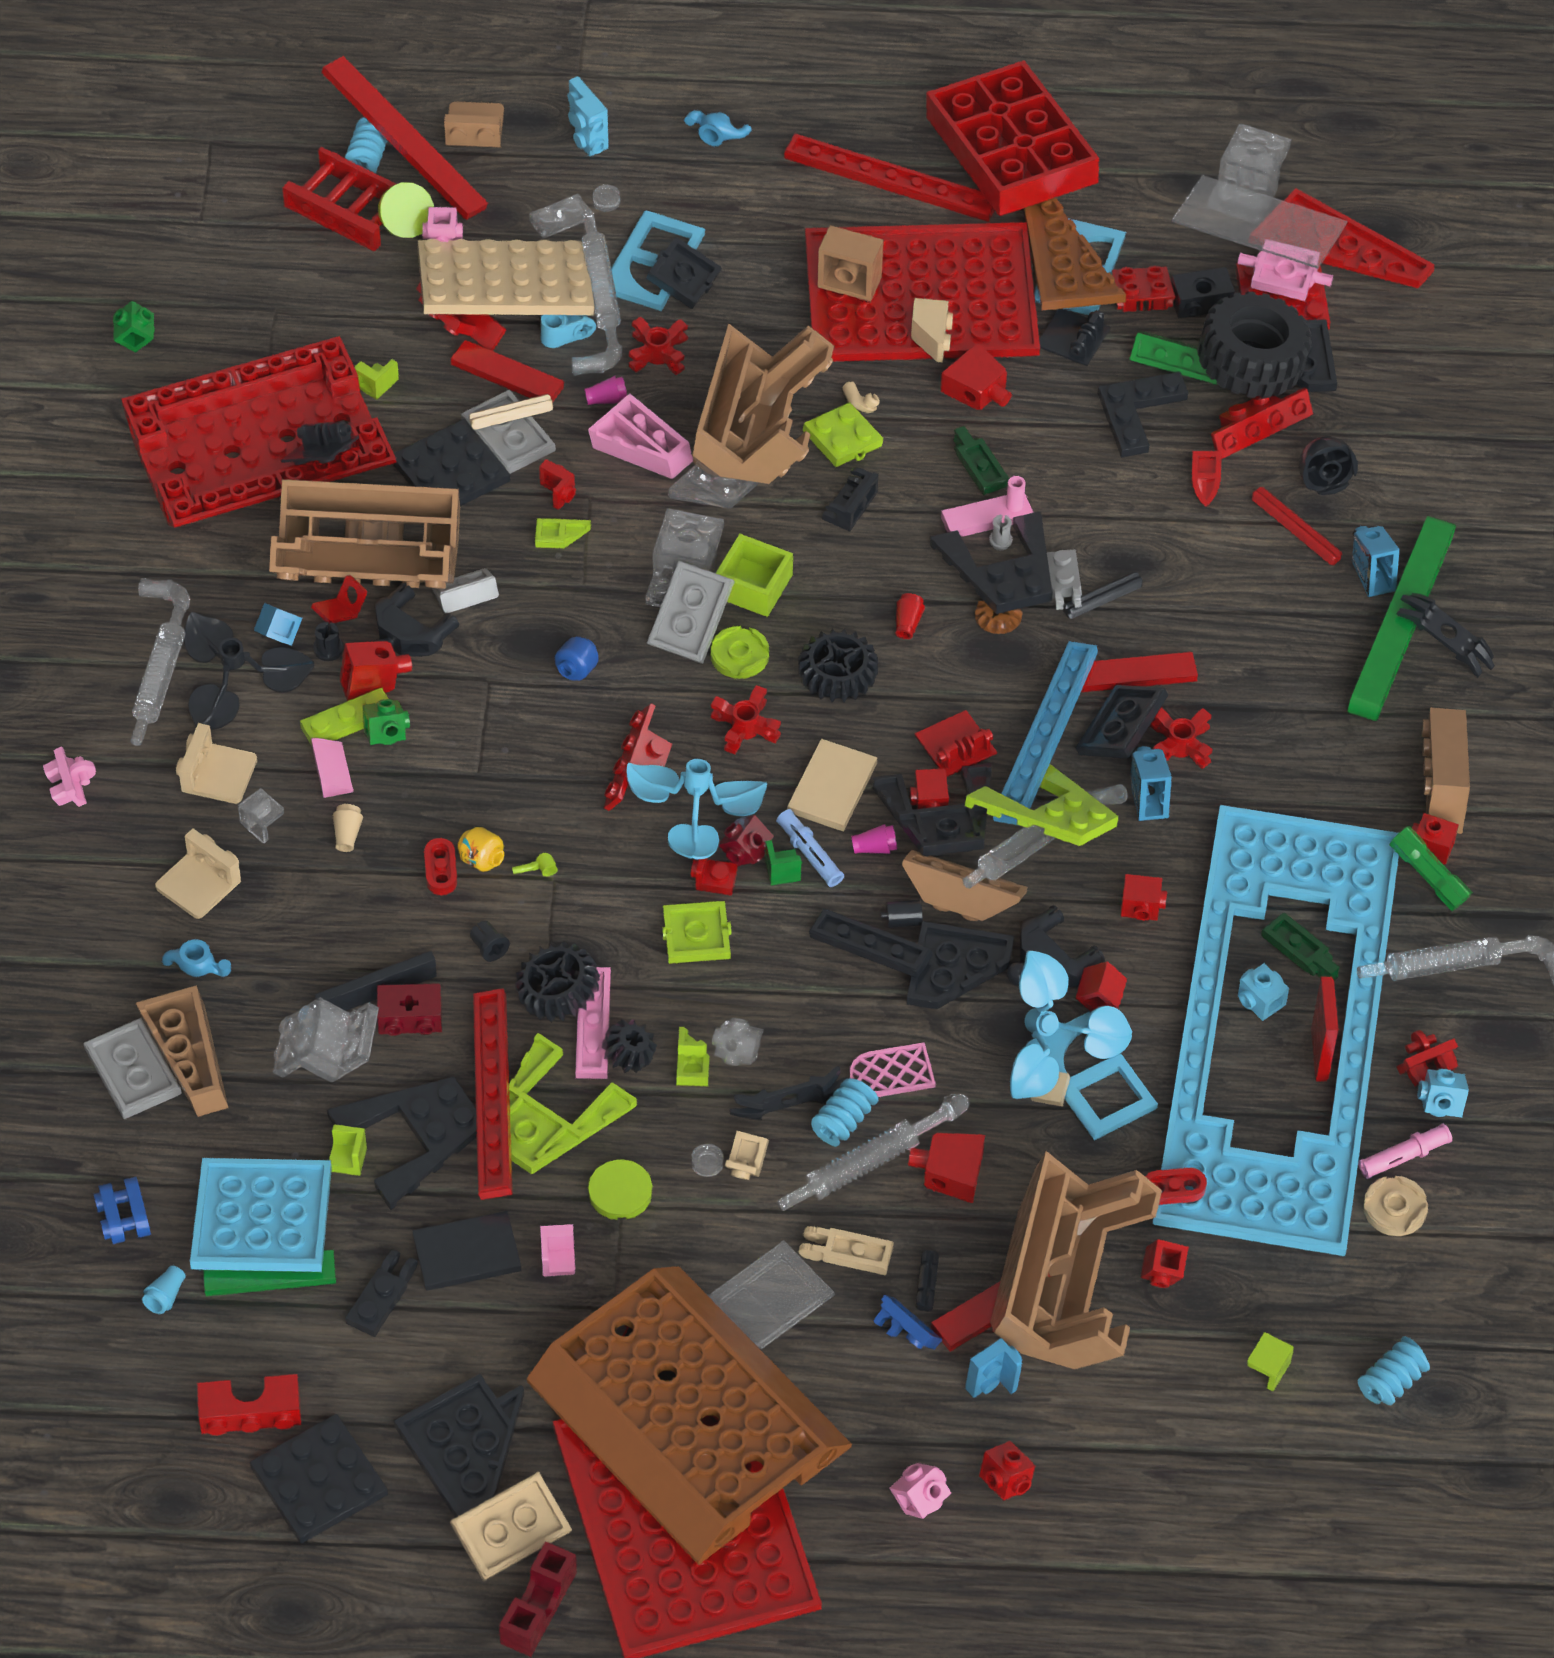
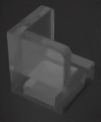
[238,788,284,843]

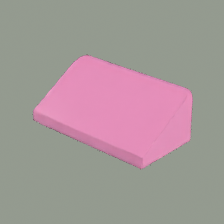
[311,738,353,798]

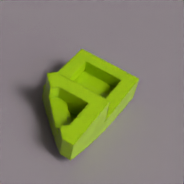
[676,1027,710,1086]

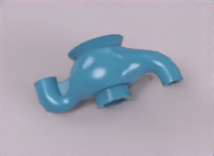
[684,110,752,146]
[162,939,231,977]

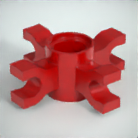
[628,316,688,375]
[711,685,781,755]
[1150,707,1213,769]

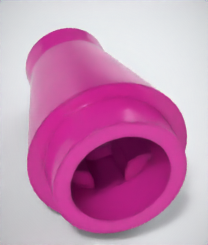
[585,376,627,405]
[852,824,897,854]

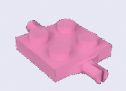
[1238,241,1333,301]

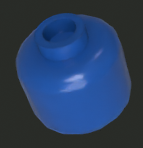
[554,637,599,681]

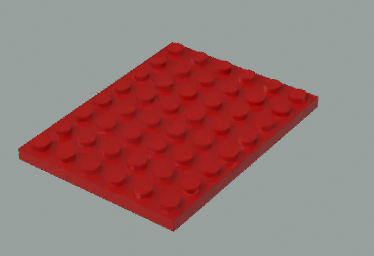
[805,222,1040,361]
[553,1415,822,1658]

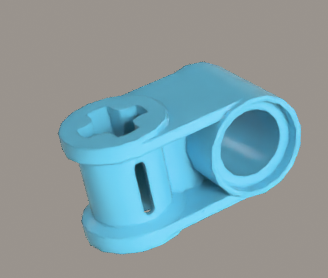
[540,315,596,348]

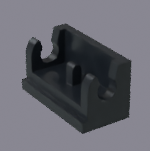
[822,467,879,531]

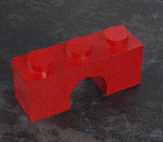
[197,1374,302,1435]

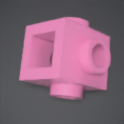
[423,207,463,242]
[890,1463,951,1518]

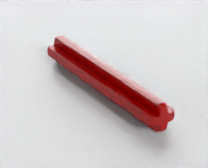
[1252,487,1342,565]

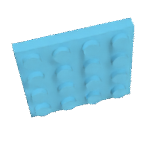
[190,1158,332,1272]

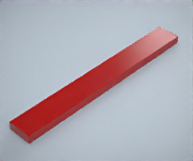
[322,56,488,220]
[784,134,995,222]
[473,988,513,1200]

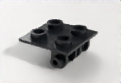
[1039,308,1111,366]
[281,421,359,465]

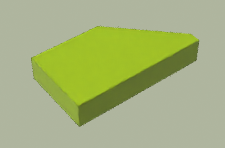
[535,518,591,548]

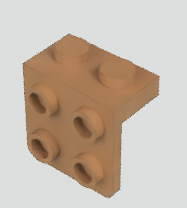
[444,102,504,147]

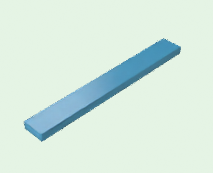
[993,641,1098,825]

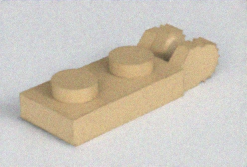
[798,1226,894,1275]

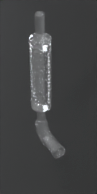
[571,210,622,376]
[130,578,190,746]
[963,784,1127,888]
[1357,936,1554,985]
[777,1094,969,1212]

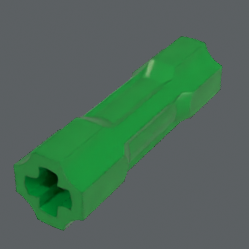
[1389,826,1473,911]

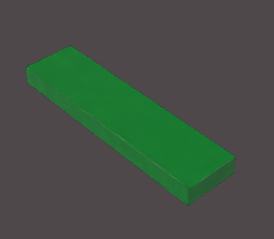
[203,1250,336,1296]

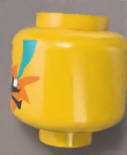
[458,827,504,872]

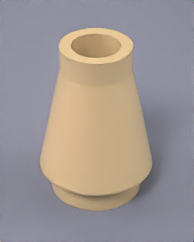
[333,804,363,852]

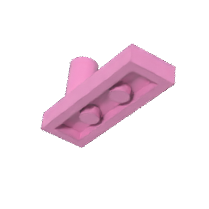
[941,476,1033,537]

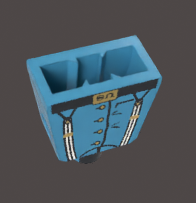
[1352,526,1399,597]
[1131,746,1172,821]

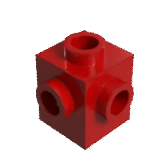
[979,1441,1036,1501]

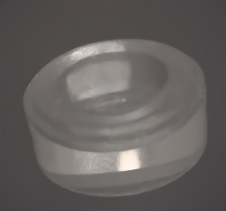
[593,185,621,212]
[691,1144,724,1177]

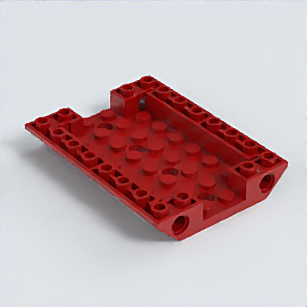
[121,336,396,528]

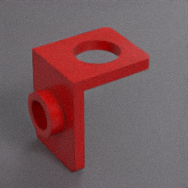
[311,575,367,624]

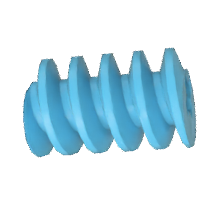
[345,117,388,173]
[811,1078,878,1147]
[1358,1336,1430,1405]

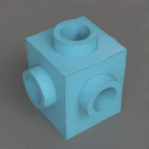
[1238,963,1289,1021]
[1418,1069,1469,1117]

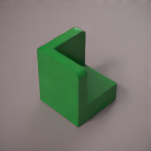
[765,840,802,885]

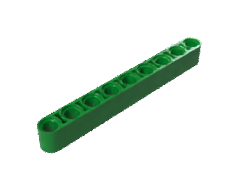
[1347,516,1456,722]

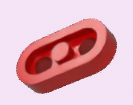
[424,838,457,895]
[1145,1168,1207,1205]

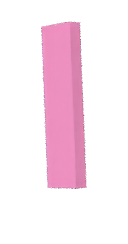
[576,967,611,1079]

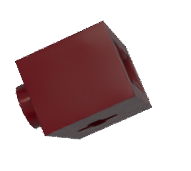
[377,984,442,1036]

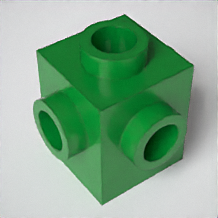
[113,301,155,353]
[362,699,410,745]

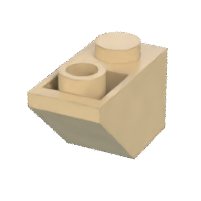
[911,298,953,362]

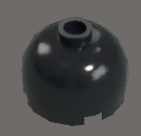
[1299,436,1358,495]

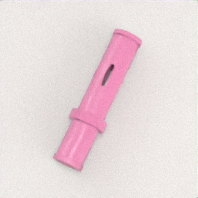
[1358,1123,1452,1179]

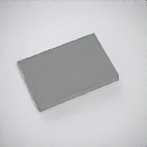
[461,390,556,474]
[647,561,735,664]
[84,1018,182,1119]

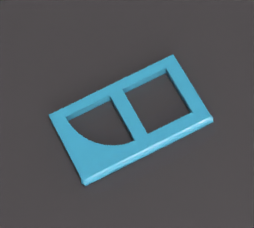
[600,211,705,311]
[1034,218,1126,315]
[1026,1012,1158,1140]

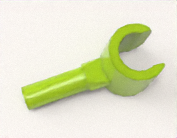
[512,853,558,877]

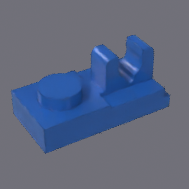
[874,1295,943,1350]

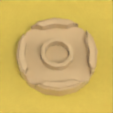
[1363,1176,1428,1236]

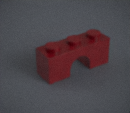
[499,1541,577,1657]

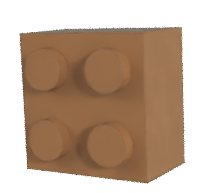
[818,226,883,301]

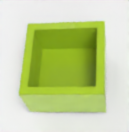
[716,534,793,617]

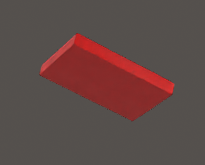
[1311,977,1338,1082]

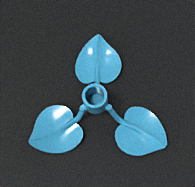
[627,759,767,859]
[1010,951,1132,1099]

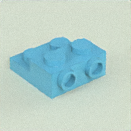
[567,76,608,156]

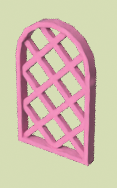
[850,1042,936,1097]

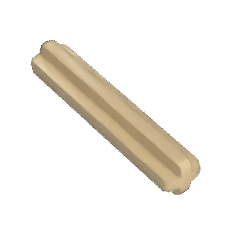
[469,394,553,430]

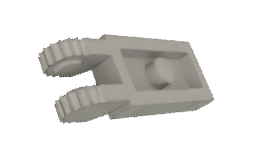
[1047,549,1082,610]

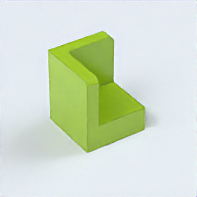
[354,359,399,400]
[329,1125,367,1176]
[1247,1332,1294,1391]

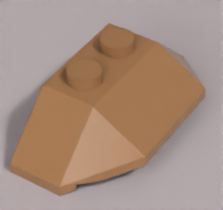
[902,850,1028,921]

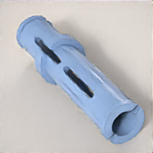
[776,809,844,887]

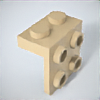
[176,723,257,804]
[156,829,241,919]

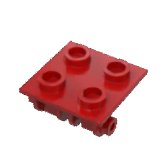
[1111,266,1175,312]
[915,710,997,777]

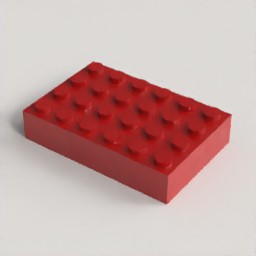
[926,60,1099,216]

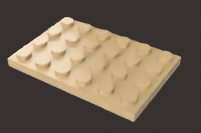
[418,239,594,315]

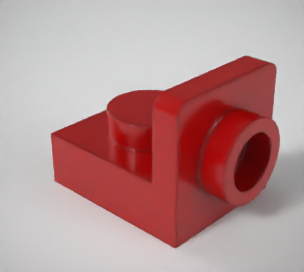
[691,858,738,896]

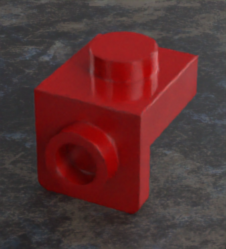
[539,459,576,510]

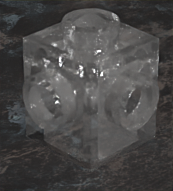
[712,1018,763,1066]

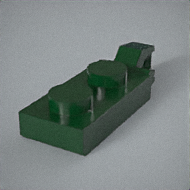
[953,426,1009,496]
[1261,913,1340,981]

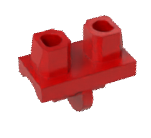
[1396,1030,1459,1087]

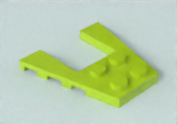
[965,764,1119,846]
[509,1033,637,1174]

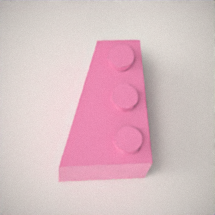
[588,394,693,479]

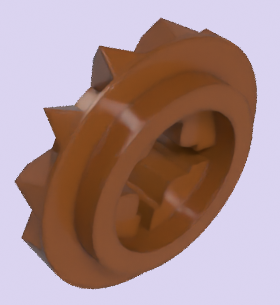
[975,601,1022,634]

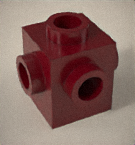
[719,815,774,866]

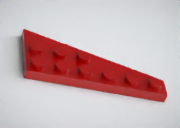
[1248,188,1435,288]

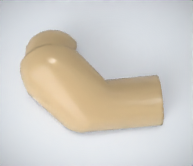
[842,382,880,413]

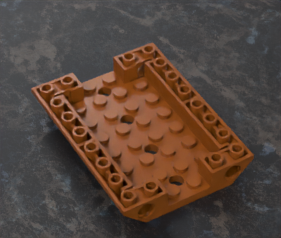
[527,1266,852,1565]

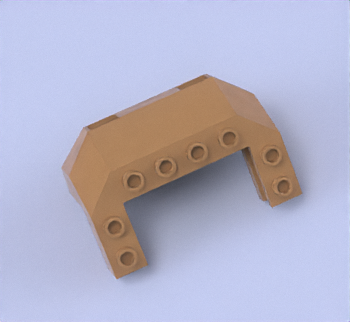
[693,323,834,484]
[269,480,460,589]
[990,1151,1162,1369]

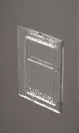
[708,1241,835,1350]

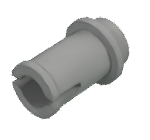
[989,515,1012,551]

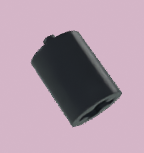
[881,899,923,928]

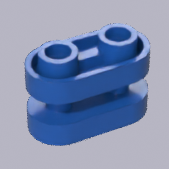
[94,1177,151,1244]

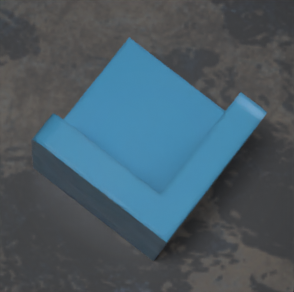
[254,603,303,646]

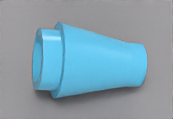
[142,1266,185,1314]

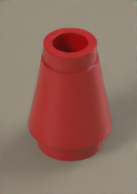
[895,593,925,639]

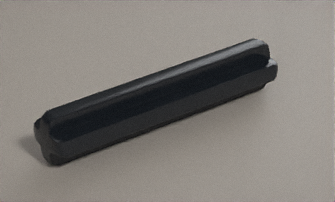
[1063,572,1143,619]

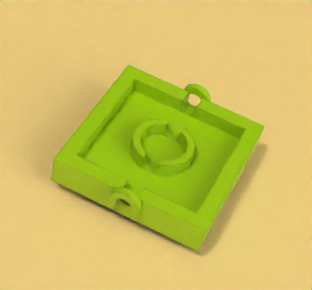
[803,402,883,467]
[662,901,731,964]

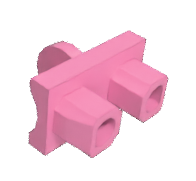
[43,747,96,807]

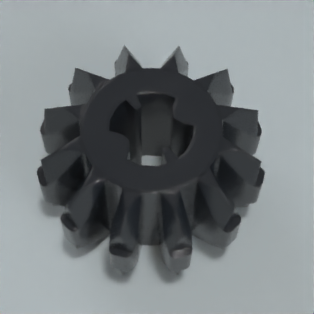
[601,1019,657,1074]

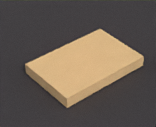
[787,739,877,832]
[450,1472,572,1581]

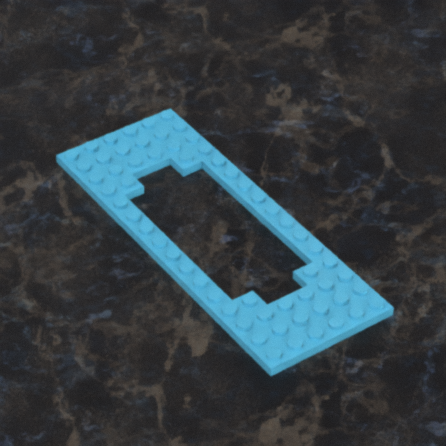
[1153,805,1399,1256]

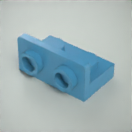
[965,1338,1022,1398]

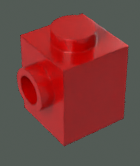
[910,769,949,809]
[1412,813,1459,865]
[1121,874,1167,921]
[1076,961,1127,1012]
[1141,1239,1188,1288]

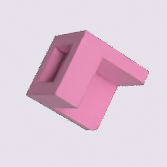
[540,1224,575,1276]

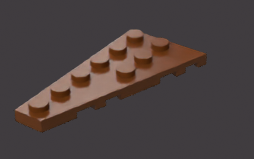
[1023,197,1126,310]

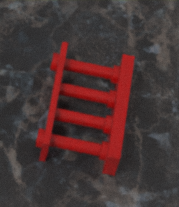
[282,147,396,252]

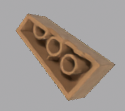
[1421,708,1470,834]
[136,985,228,1117]

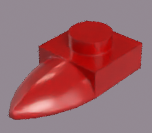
[1192,451,1222,507]

